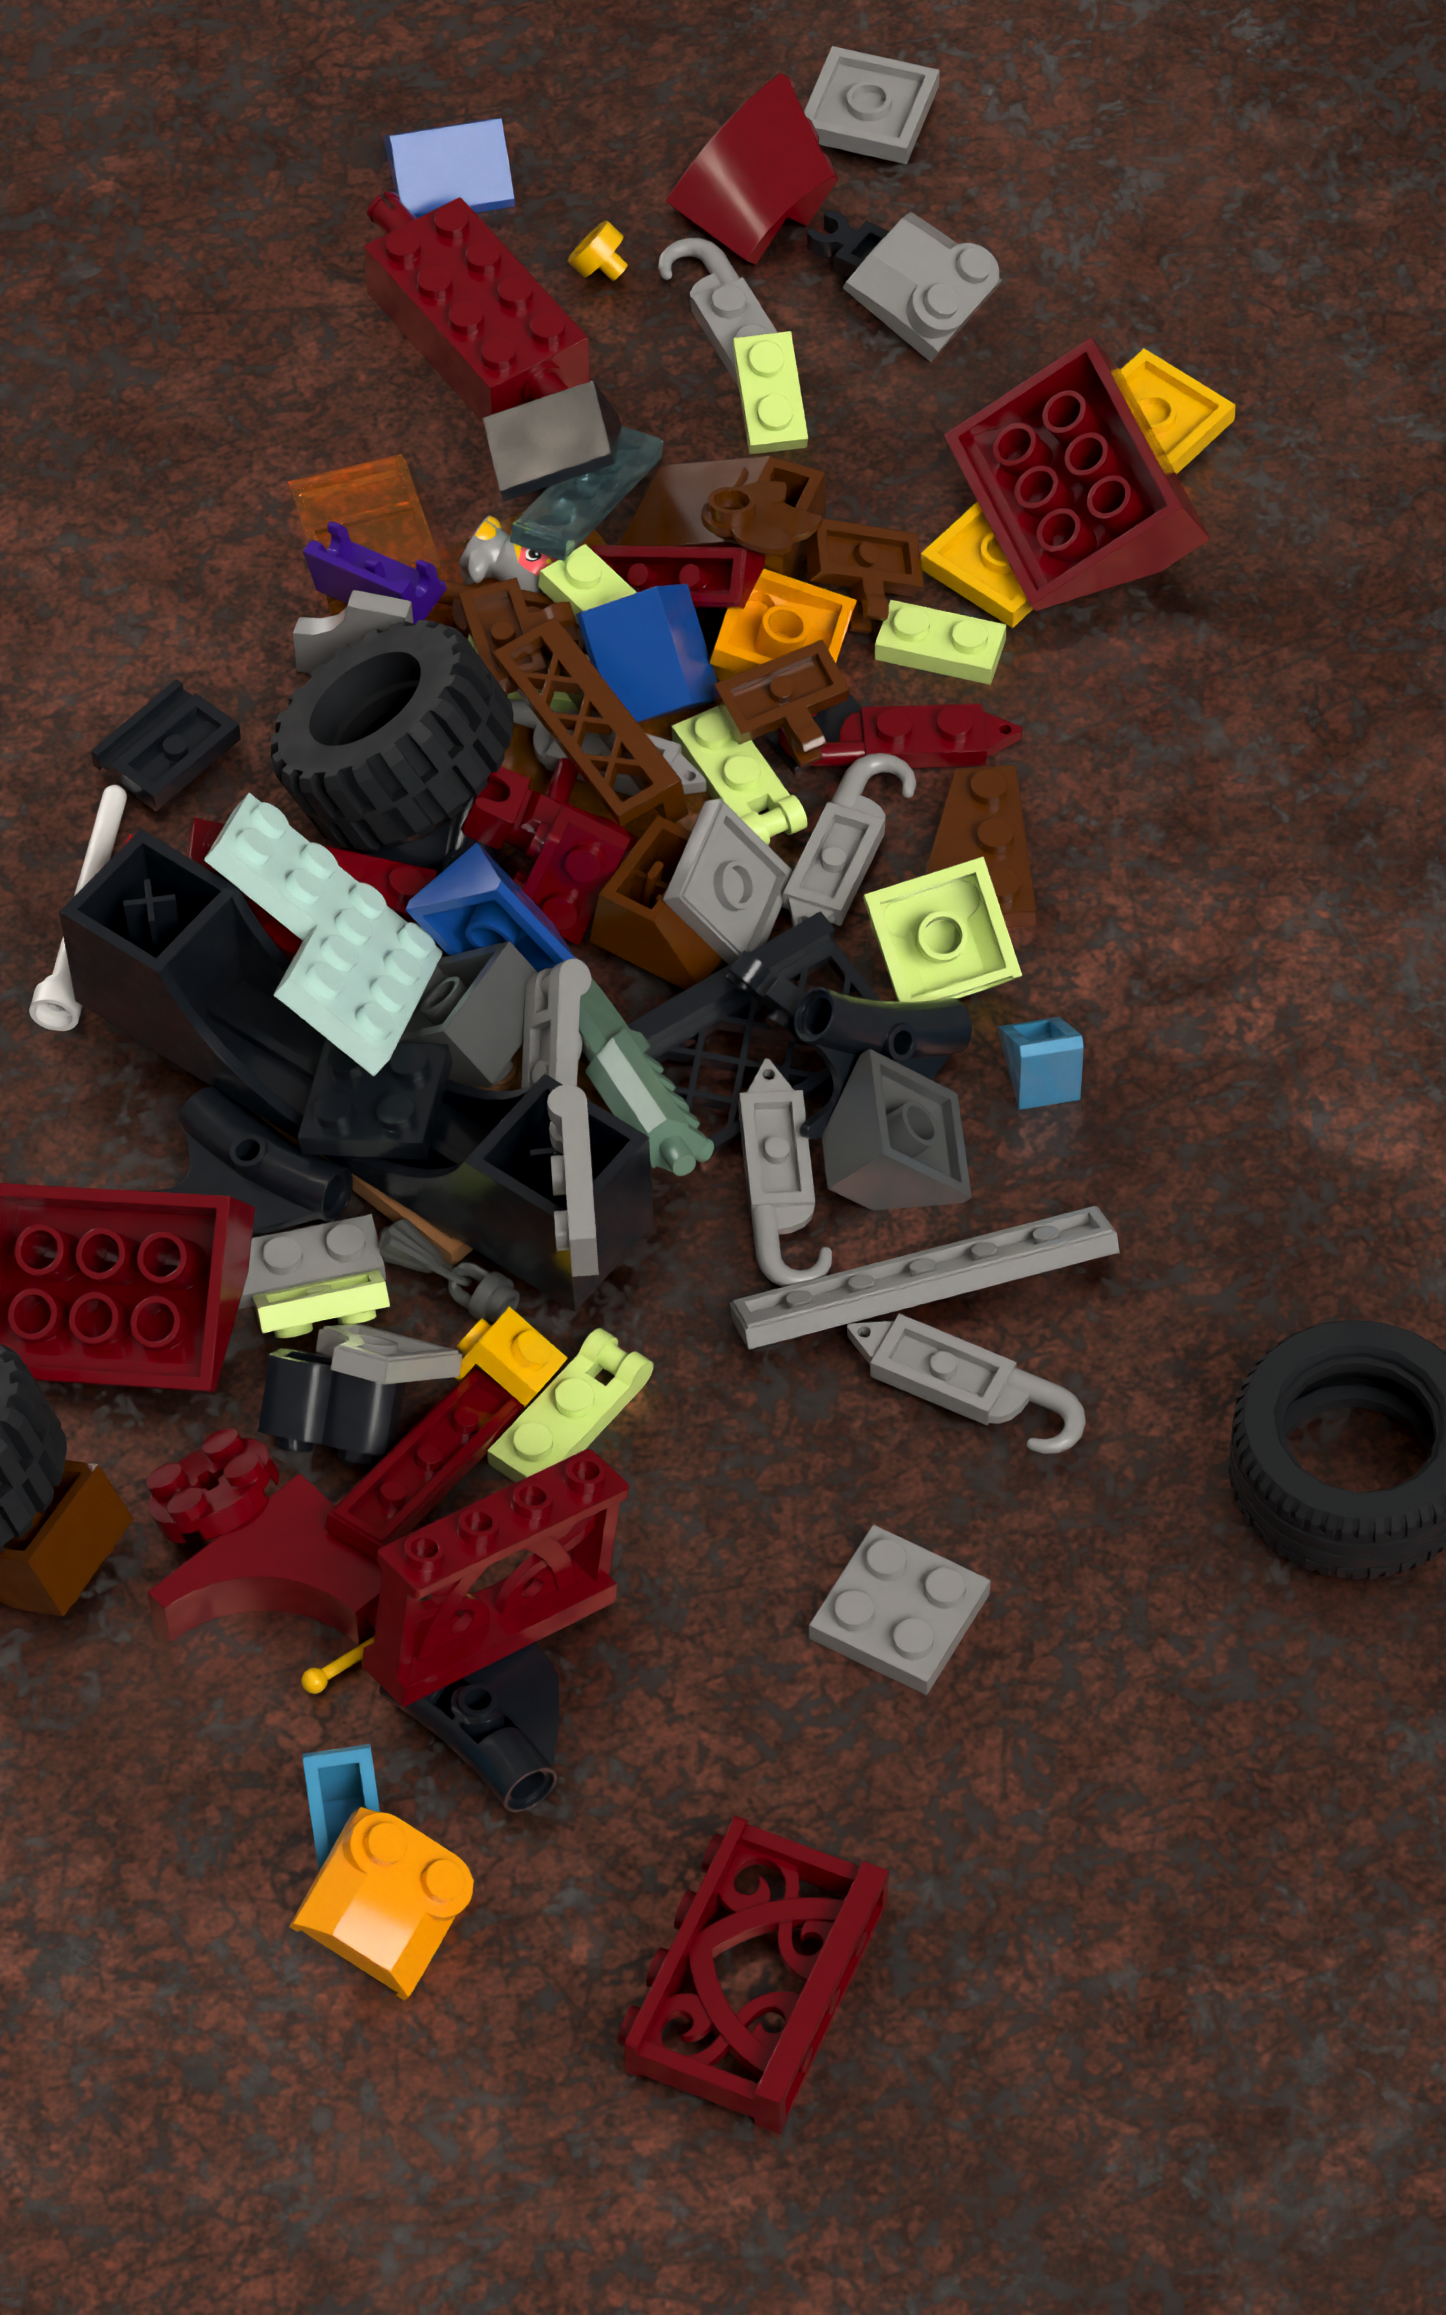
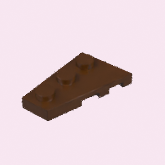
[925,765,1036,928]

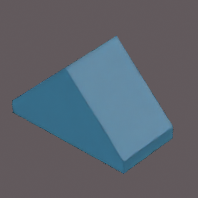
[998,1016,1084,1110]
[302,1744,380,1871]

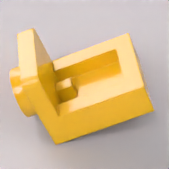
[455,1306,568,1407]

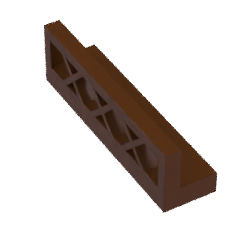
[493,616,689,827]

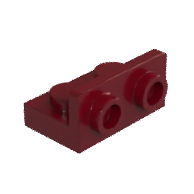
[513,806,631,945]

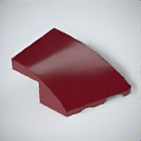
[665,73,839,265]

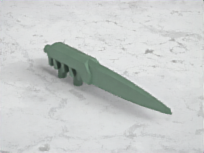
[574,956,714,1176]

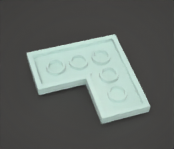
[204,793,443,1076]

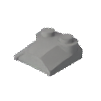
[843,212,1002,362]

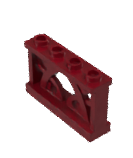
[362,1449,629,1707]
[618,1815,889,2134]

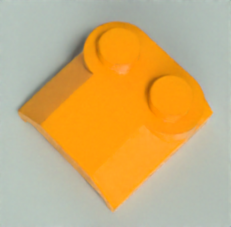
[709,568,857,681]
[289,1807,475,2001]

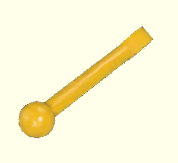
[301,1636,374,1694]

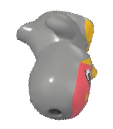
[458,515,559,594]

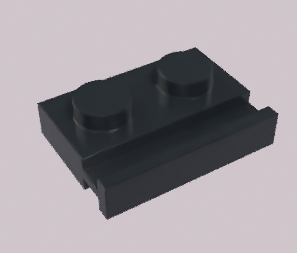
[91,679,241,811]

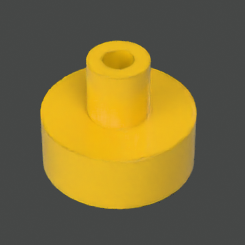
[567,220,628,281]

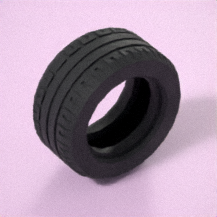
[1229,1320,1446,1579]

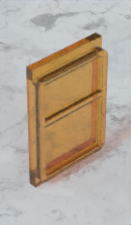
[288,454,445,616]

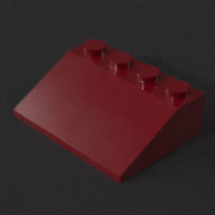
[944,337,1210,611]
[0,1183,255,1393]

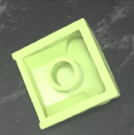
[863,857,1022,1002]

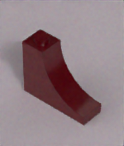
[148,1473,382,1646]

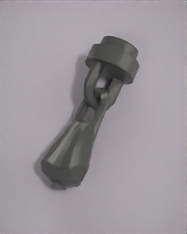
[378,1218,520,1324]

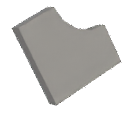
[293,590,413,674]
[316,1323,462,1384]

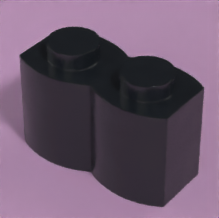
[258,1348,406,1464]

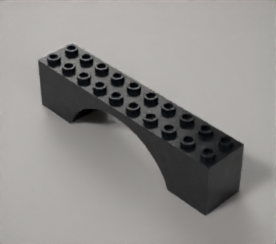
[59,829,654,1312]

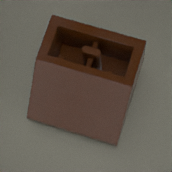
[589,815,724,990]

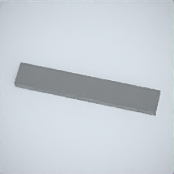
[729,1206,1119,1350]

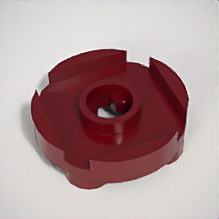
[146,1428,280,1543]

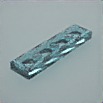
[510,426,664,561]

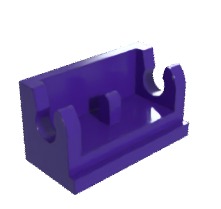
[303,521,447,624]

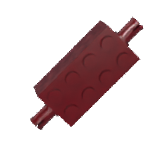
[364,191,590,424]

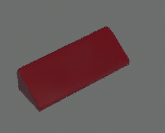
[591,545,766,609]

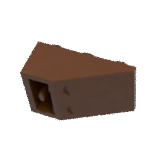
[619,456,825,579]

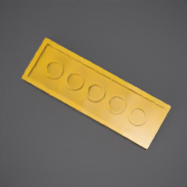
[920,348,1236,628]

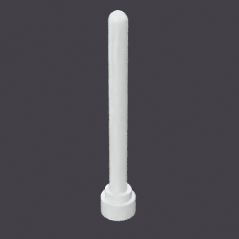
[29,785,127,1031]

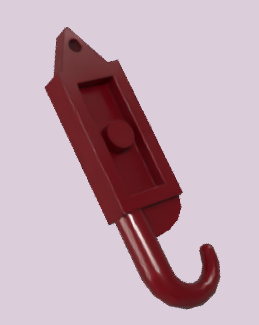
[778,703,1023,768]

